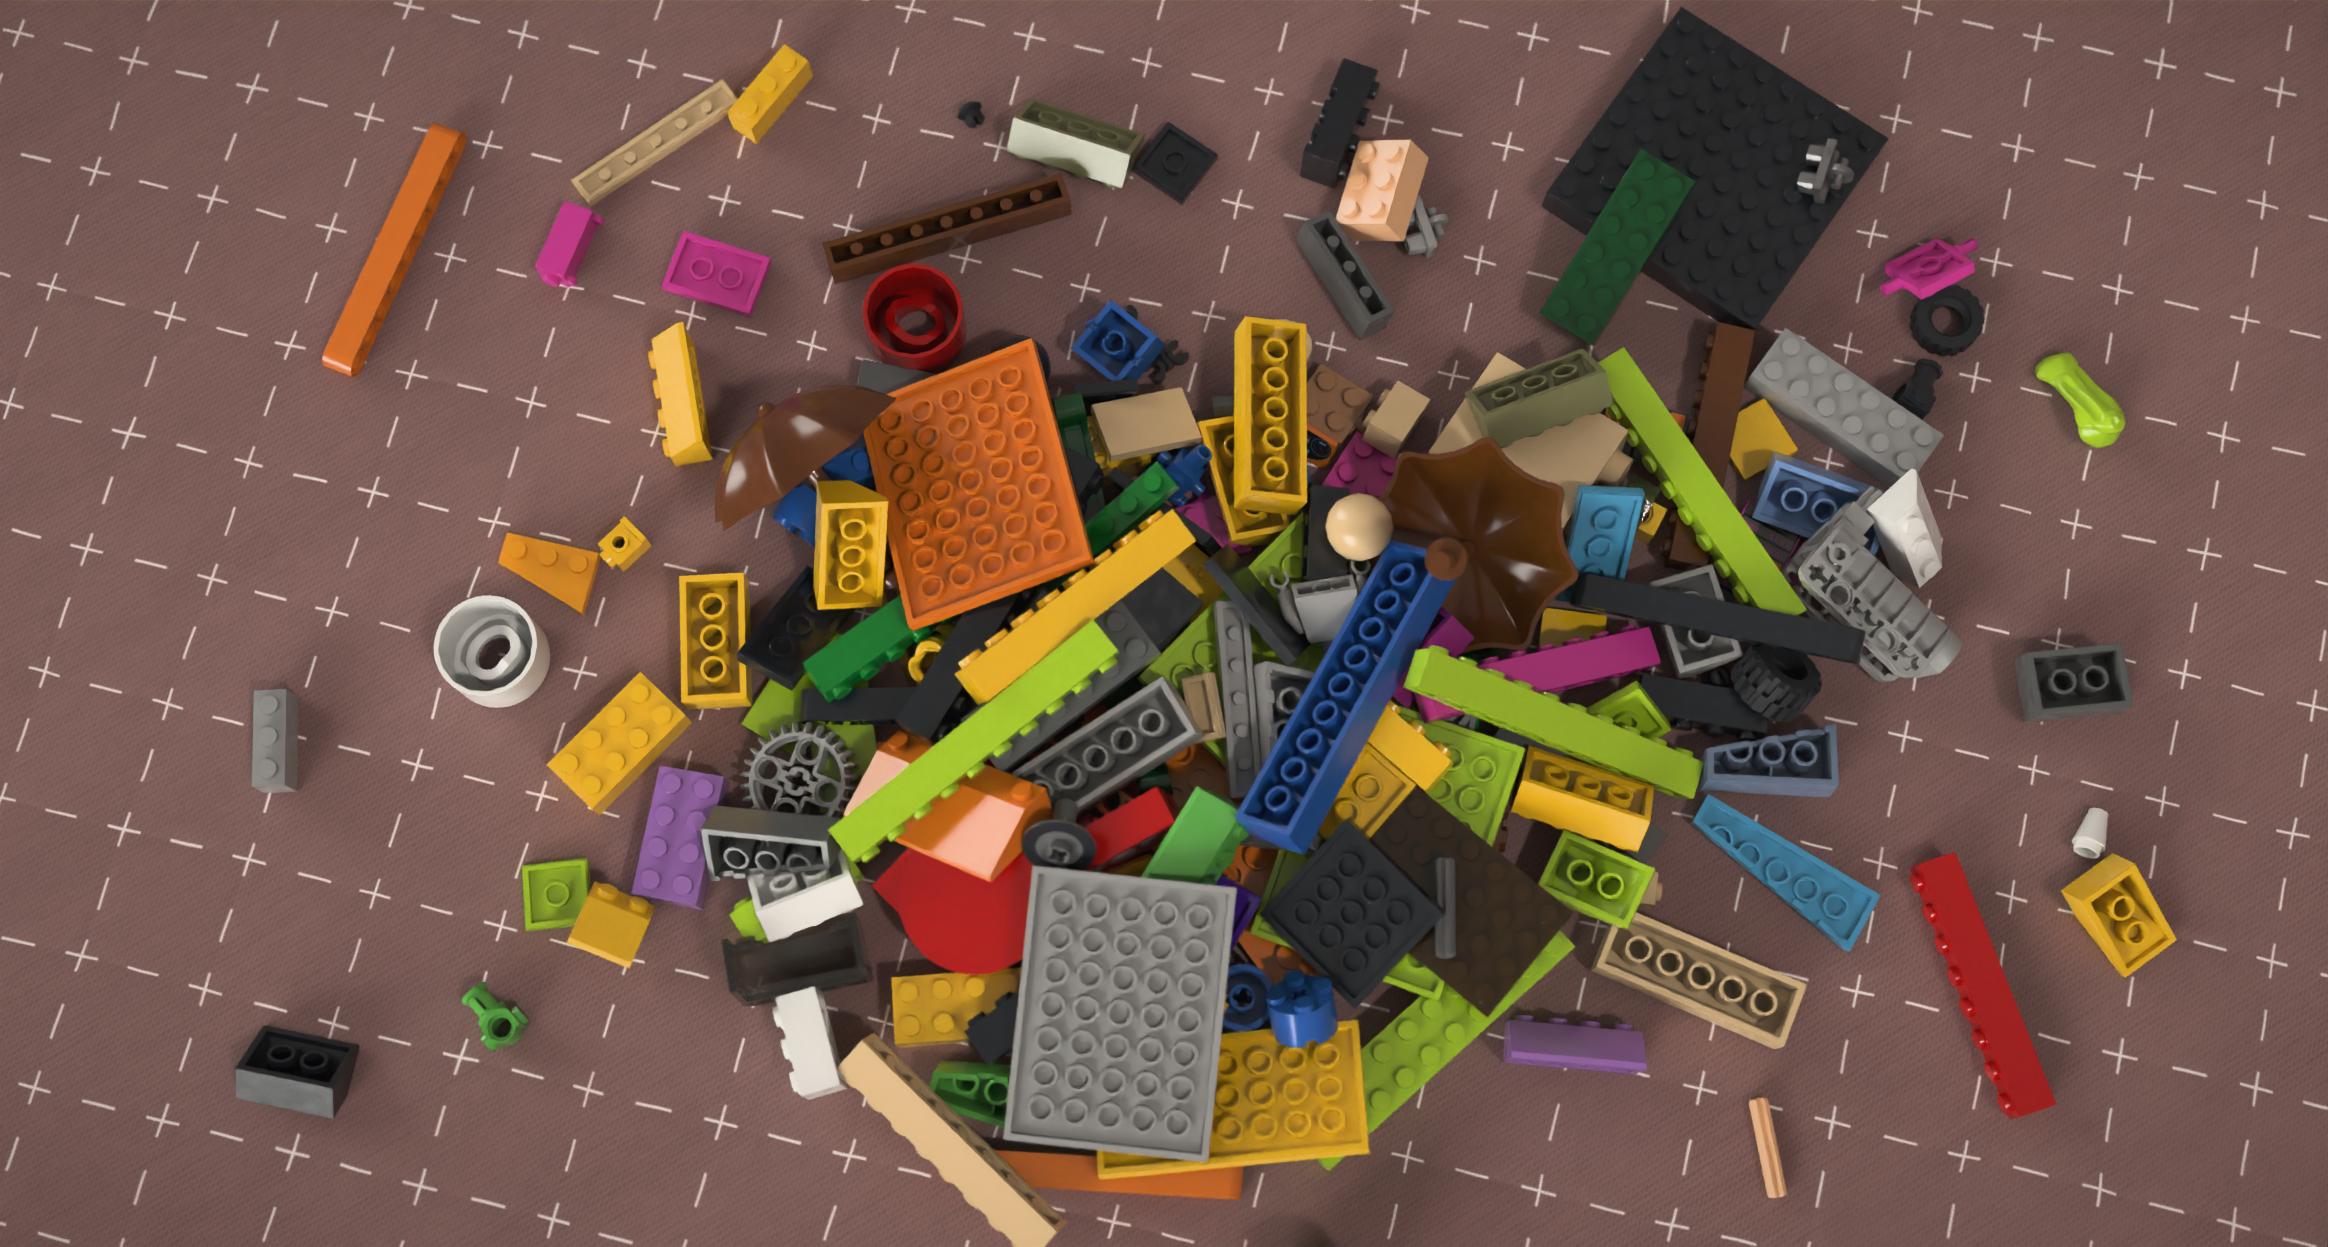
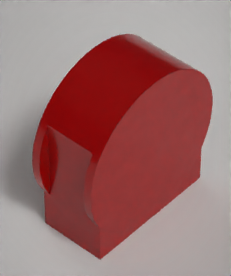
[872,847,1034,975]

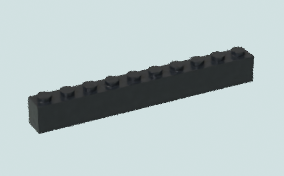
[896,446,1104,746]

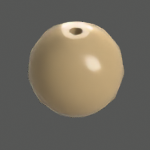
[1325,493,1393,561]

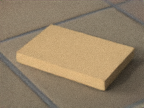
[1091,387,1202,462]

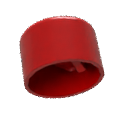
[863,264,967,374]

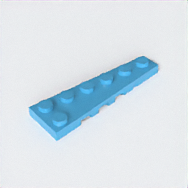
[1690,794,1881,952]

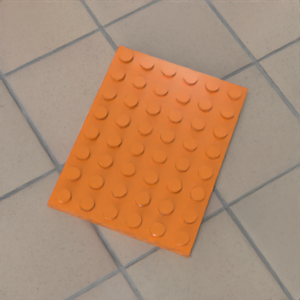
[863,338,1095,631]

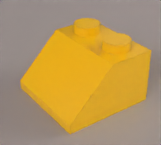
[567,881,656,968]

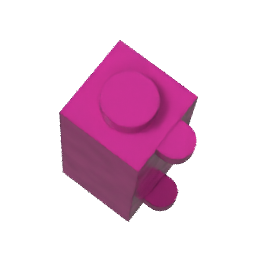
[535,201,604,288]

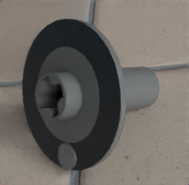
[1022,799,1097,870]

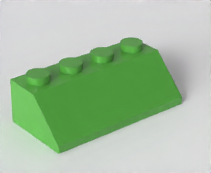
[1141,786,1249,885]

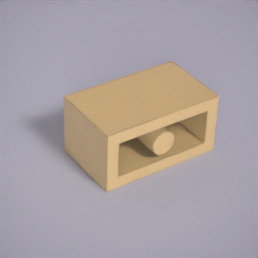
[1362,381,1430,459]

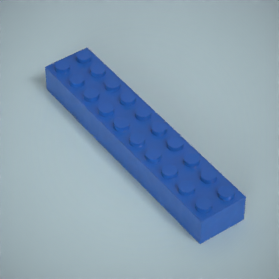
[1235,540,1456,855]

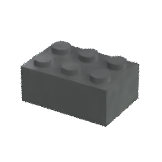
[2014,643,2134,723]

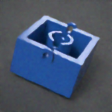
[1071,299,1166,381]

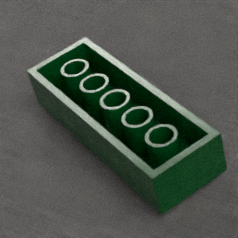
[1539,149,1697,346]

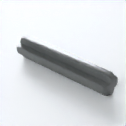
[1435,857,1456,958]

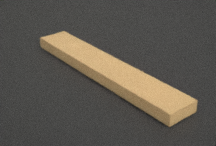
[571,79,738,207]

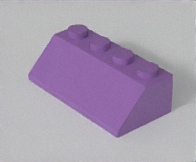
[1503,1015,1647,1074]

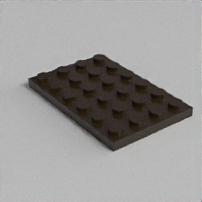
[1371,786,1573,1018]

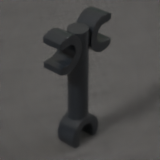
[1127,305,1189,385]

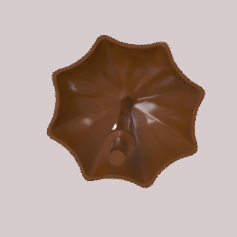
[715,385,901,597]
[1367,437,1578,656]

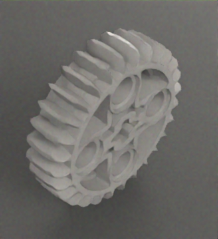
[740,722,861,820]

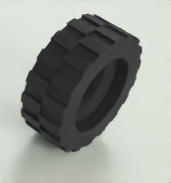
[1909,284,1985,357]

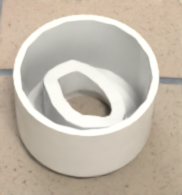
[434,595,550,708]

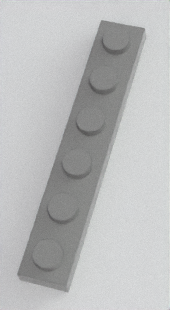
[1213,601,1261,799]

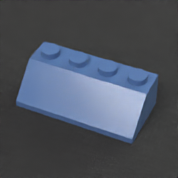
[1751,451,1886,556]

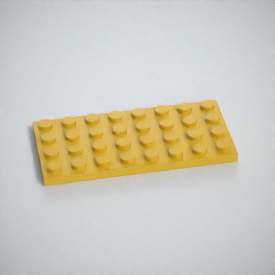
[1097,1020,1370,1180]

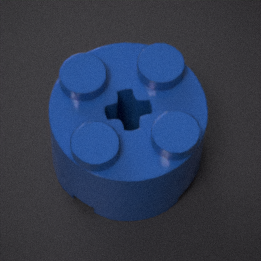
[773,484,817,548]
[1222,964,1273,1033]
[1266,970,1338,1048]

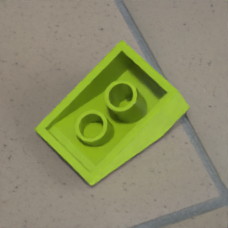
[1538,830,1656,930]

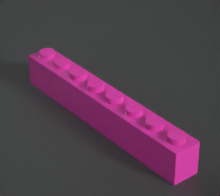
[1414,625,1661,724]

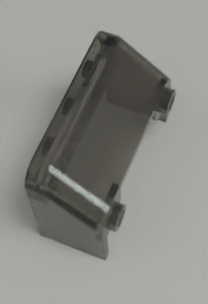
[721,913,874,1007]

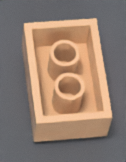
[1336,140,1429,241]

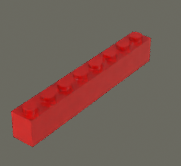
[1910,852,2057,1119]

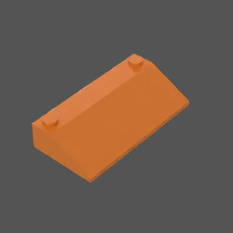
[843,730,1053,882]

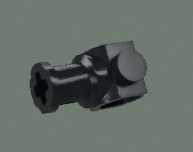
[1891,358,1943,420]

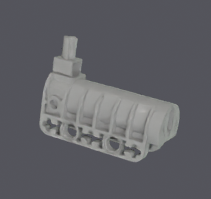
[1780,486,1963,683]

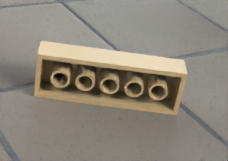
[1590,912,1807,1049]

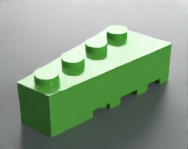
[929,1060,1011,1128]

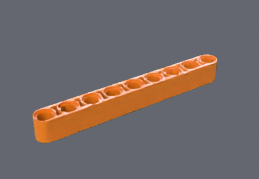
[322,123,466,377]
[943,1150,1243,1200]

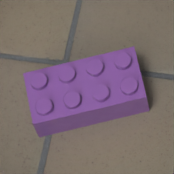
[631,766,730,910]

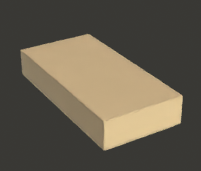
[1181,672,1226,744]

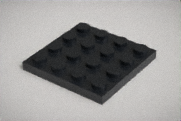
[1259,818,1447,1009]

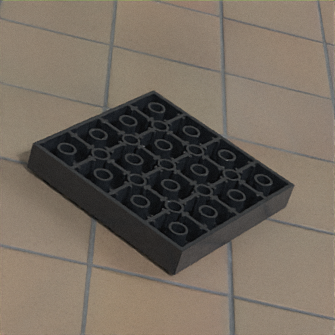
[1541,7,1889,331]

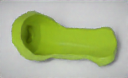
[2035,352,2126,448]

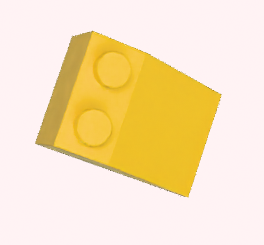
[2061,853,2177,978]

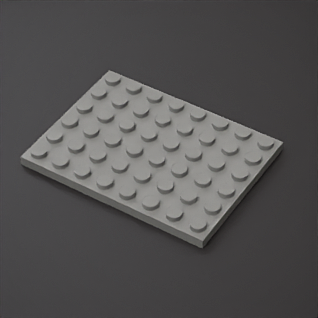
[1003,865,1237,1162]

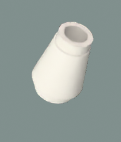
[2072,808,2109,859]

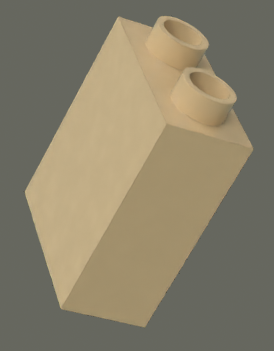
[1428,352,1634,538]

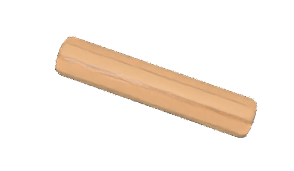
[1749,1097,1787,1198]

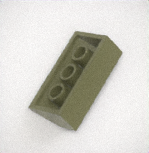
[1006,98,1145,188]
[1465,348,1613,448]

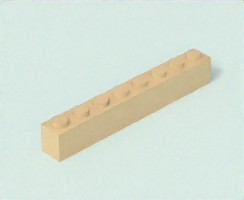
[837,1033,1067,1247]

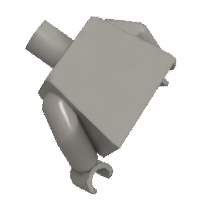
[1270,560,1370,654]

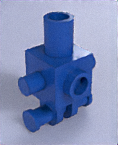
[1140,444,1212,508]

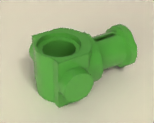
[461,982,529,1052]

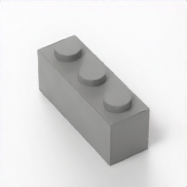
[252,689,299,793]

